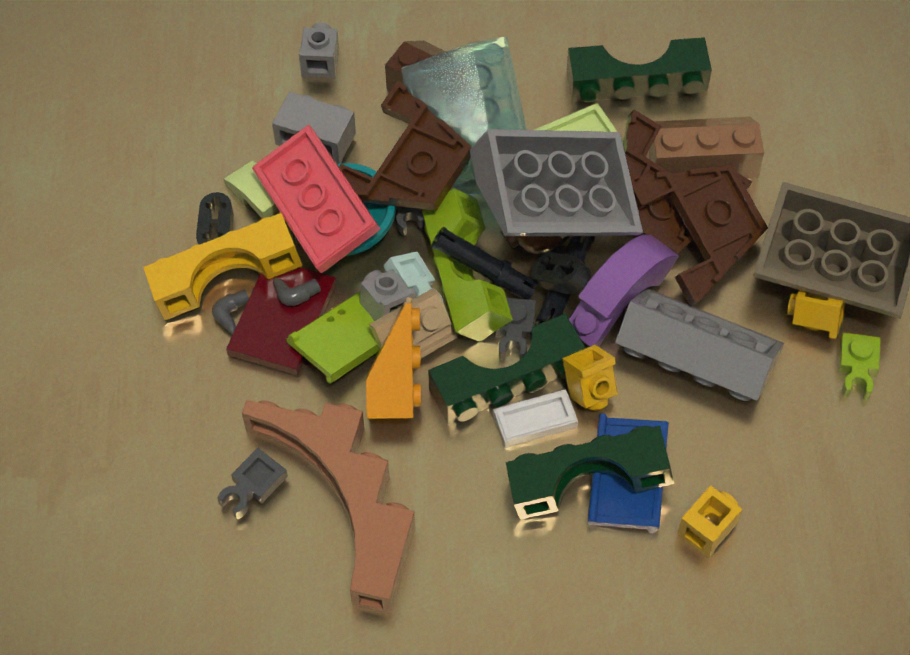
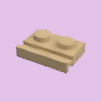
[369,288,457,358]

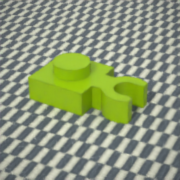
[838,333,881,399]

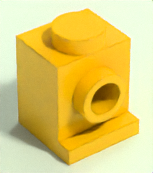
[787,290,846,339]
[562,345,618,410]
[677,485,743,558]

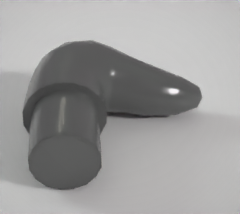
[273,278,321,306]
[212,289,249,335]

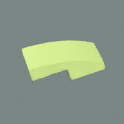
[224,161,279,219]

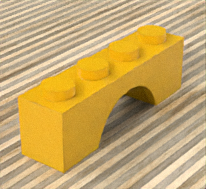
[143,213,302,320]

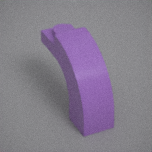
[569,235,679,347]

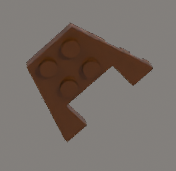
[339,81,472,211]
[623,109,752,254]
[630,165,768,307]

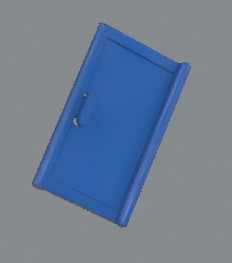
[588,413,669,533]

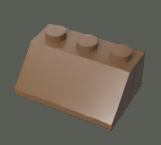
[649,117,764,178]

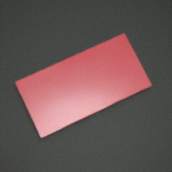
[252,124,381,274]

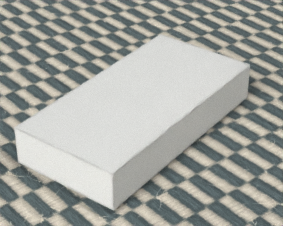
[493,389,578,448]

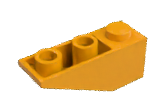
[366,297,421,419]

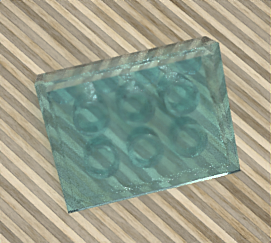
[401,36,527,195]

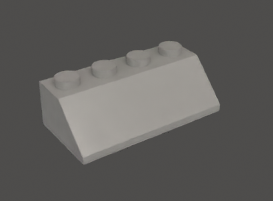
[615,288,784,401]

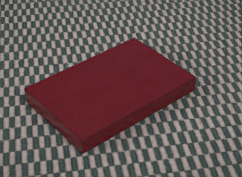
[226,267,336,376]

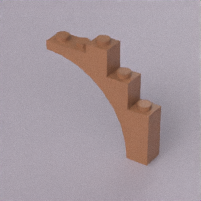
[242,400,415,614]

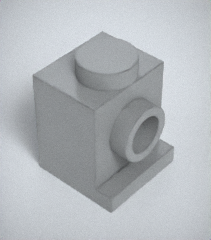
[299,23,339,78]
[360,269,416,321]

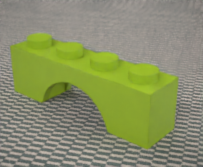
[422,188,513,342]

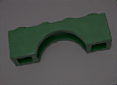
[567,37,712,102]
[428,313,585,424]
[506,426,674,520]

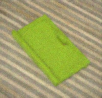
[286,291,397,384]

